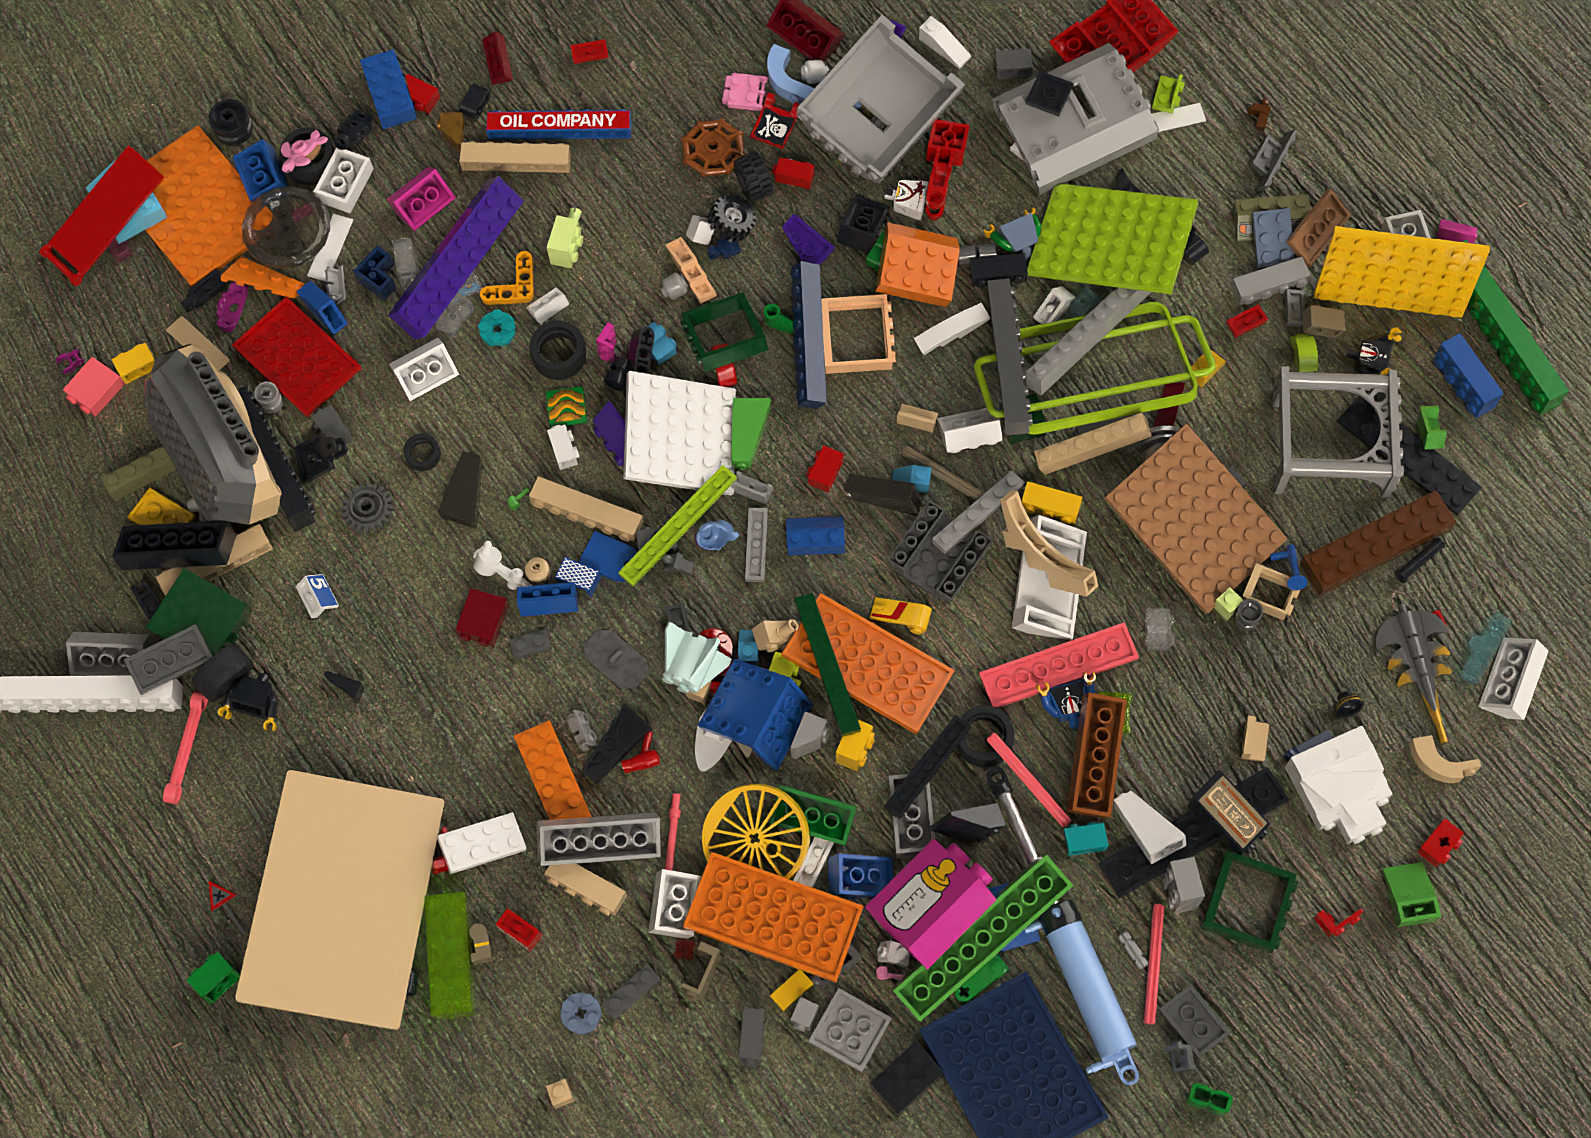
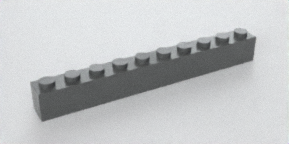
[987,279,1032,436]

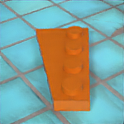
[221,256,304,299]

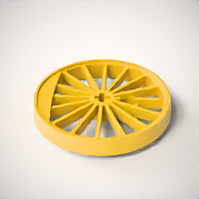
[702,784,810,880]

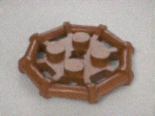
[680,118,746,178]

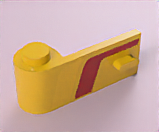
[870,597,932,635]

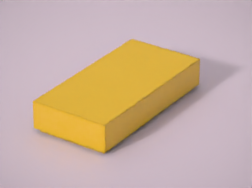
[770,970,814,1012]

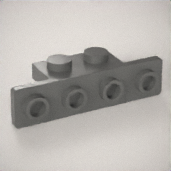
[1249,129,1297,191]

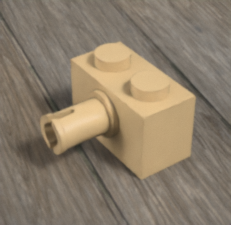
[752,619,799,652]

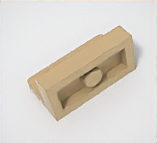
[897,404,938,432]
[1241,716,1269,762]

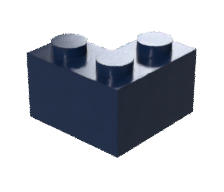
[353,245,396,301]

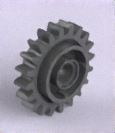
[341,482,395,534]

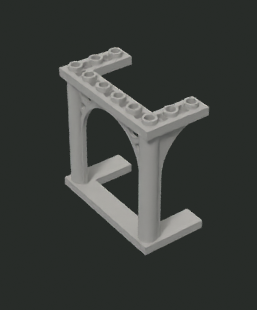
[1272,366,1404,498]

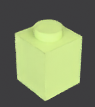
[1214,587,1243,620]

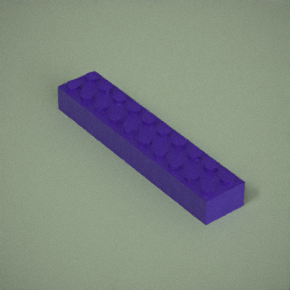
[388,176,524,340]

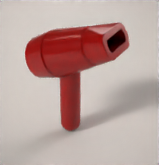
[621,731,660,774]

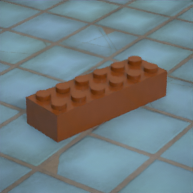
[1066,693,1127,819]

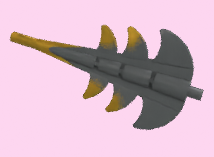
[1376,603,1452,744]

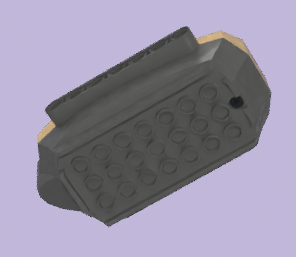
[143,344,282,524]

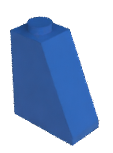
[296,280,348,335]

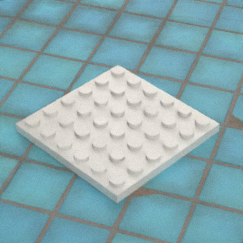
[623,371,736,495]

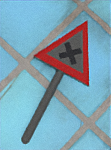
[208,881,245,934]

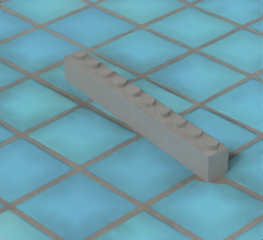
[1026,287,1151,395]

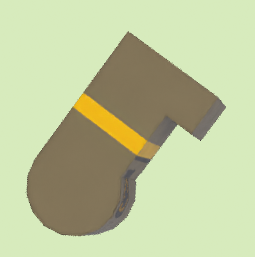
[469,924,494,965]

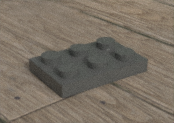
[1159,985,1230,1059]

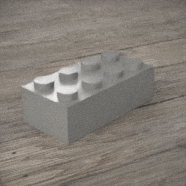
[889,774,935,859]

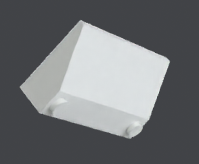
[1012,515,1087,640]

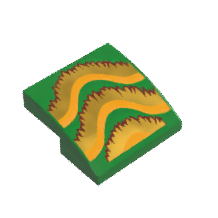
[546,386,587,428]

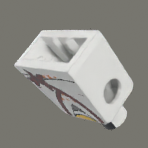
[885,180,929,220]

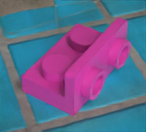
[596,322,617,362]

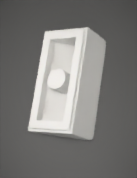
[526,288,569,324]

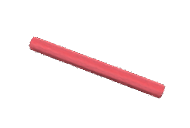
[987,733,1071,827]
[1144,904,1164,1025]

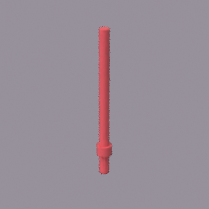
[665,793,681,871]

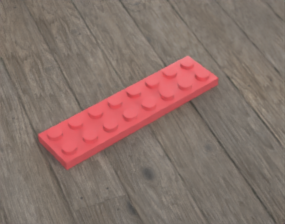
[979,622,1139,708]

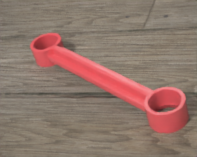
[163,690,208,804]

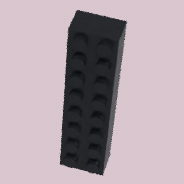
[237,386,316,532]

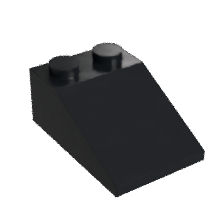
[836,195,890,253]
[930,803,1006,844]

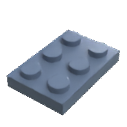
[1252,208,1295,268]

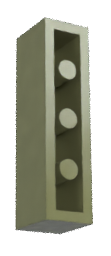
[101,446,176,501]

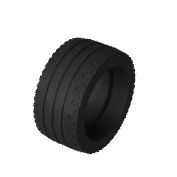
[280,127,335,186]
[529,320,586,380]
[192,643,254,702]
[956,705,1015,768]

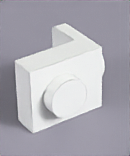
[877,941,910,967]

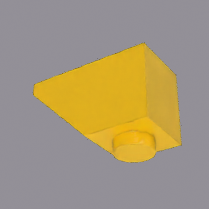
[1191,350,1226,388]

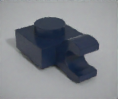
[707,238,741,260]

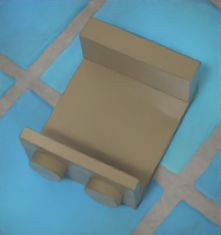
[681,942,721,1002]

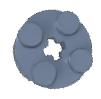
[560,993,602,1035]

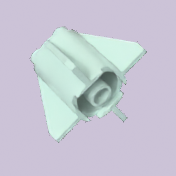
[662,622,731,694]

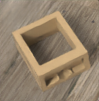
[1242,563,1300,620]

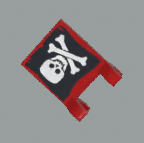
[750,92,800,149]

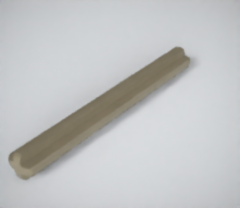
[902,446,984,501]

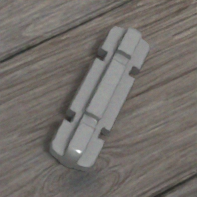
[1118,932,1149,969]

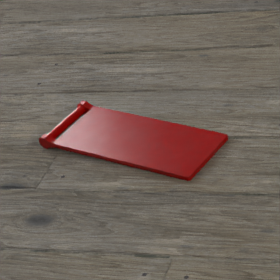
[39,145,164,286]

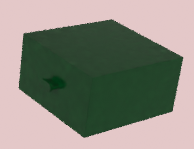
[146,568,253,657]

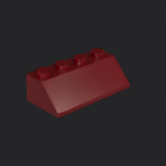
[766,0,845,62]

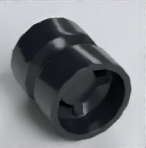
[603,357,627,391]

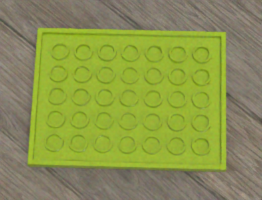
[1027,183,1198,294]

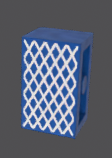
[555,557,601,597]

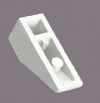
[919,16,971,69]

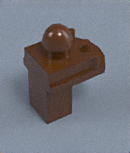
[1247,98,1271,131]

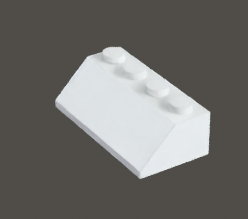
[1479,638,1548,720]

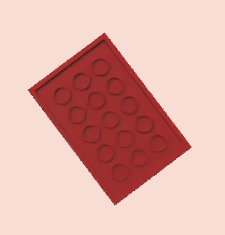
[232,296,362,418]

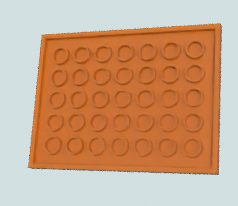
[145,125,281,288]

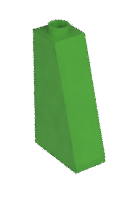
[731,398,771,470]

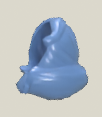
[695,519,739,551]

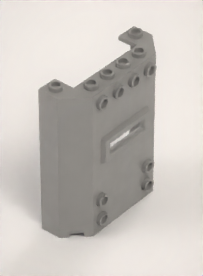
[796,15,965,183]
[992,43,1159,195]

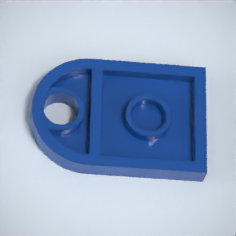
[578,531,637,582]

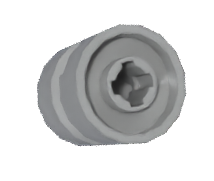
[254,382,284,414]

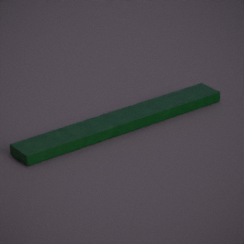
[794,593,861,737]

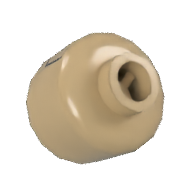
[525,557,551,585]

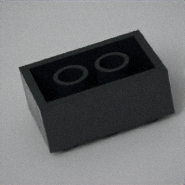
[870,1041,944,1117]

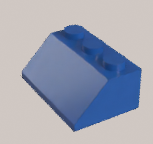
[233,139,291,202]
[786,516,845,556]

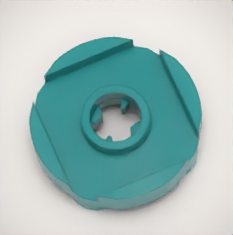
[478,309,516,347]

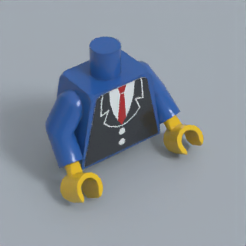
[1035,670,1096,730]

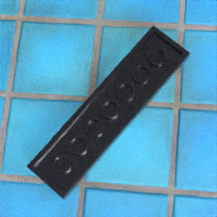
[1337,396,1482,516]

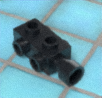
[334,110,372,150]

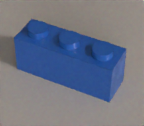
[517,582,578,617]

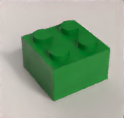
[186,952,241,1005]

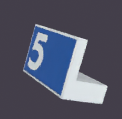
[296,574,339,618]

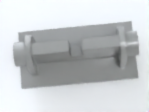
[325,265,346,305]
[567,710,598,752]

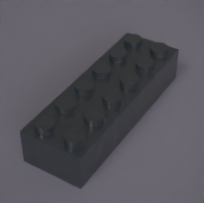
[112,521,236,570]

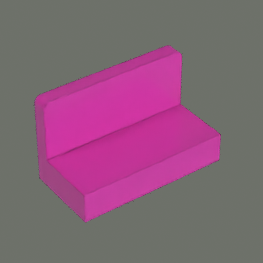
[1436,219,1478,244]

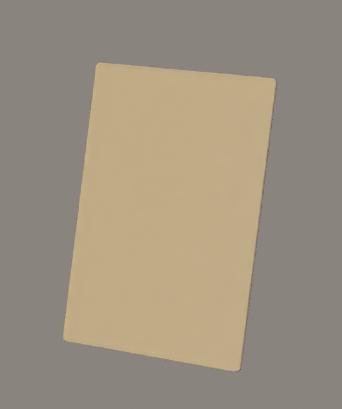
[235,770,444,1030]

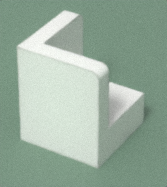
[686,215,714,245]

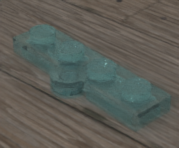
[1458,611,1513,686]

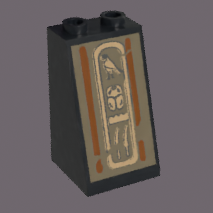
[1187,769,1270,855]

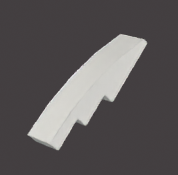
[914,303,991,355]

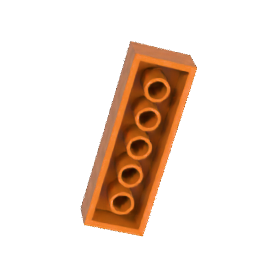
[514,720,592,820]

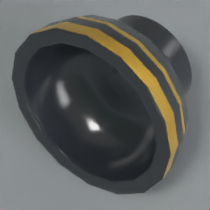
[1336,691,1364,717]

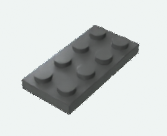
[123,624,212,695]

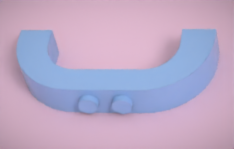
[767,44,862,109]

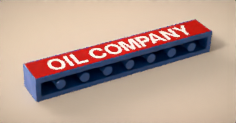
[486,109,632,140]

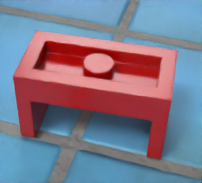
[495,908,542,952]

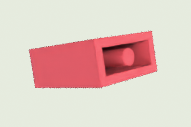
[63,357,125,417]

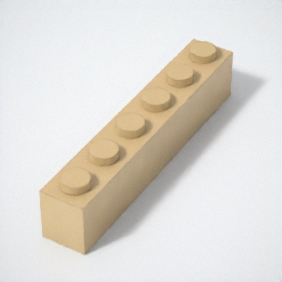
[460,141,571,173]
[1034,413,1152,475]
[529,476,644,542]
[156,524,273,596]

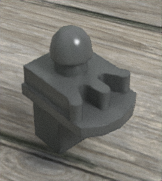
[662,553,694,575]

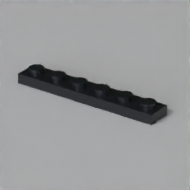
[883,715,971,820]

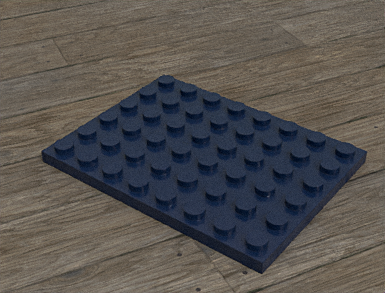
[919,972,1109,1138]

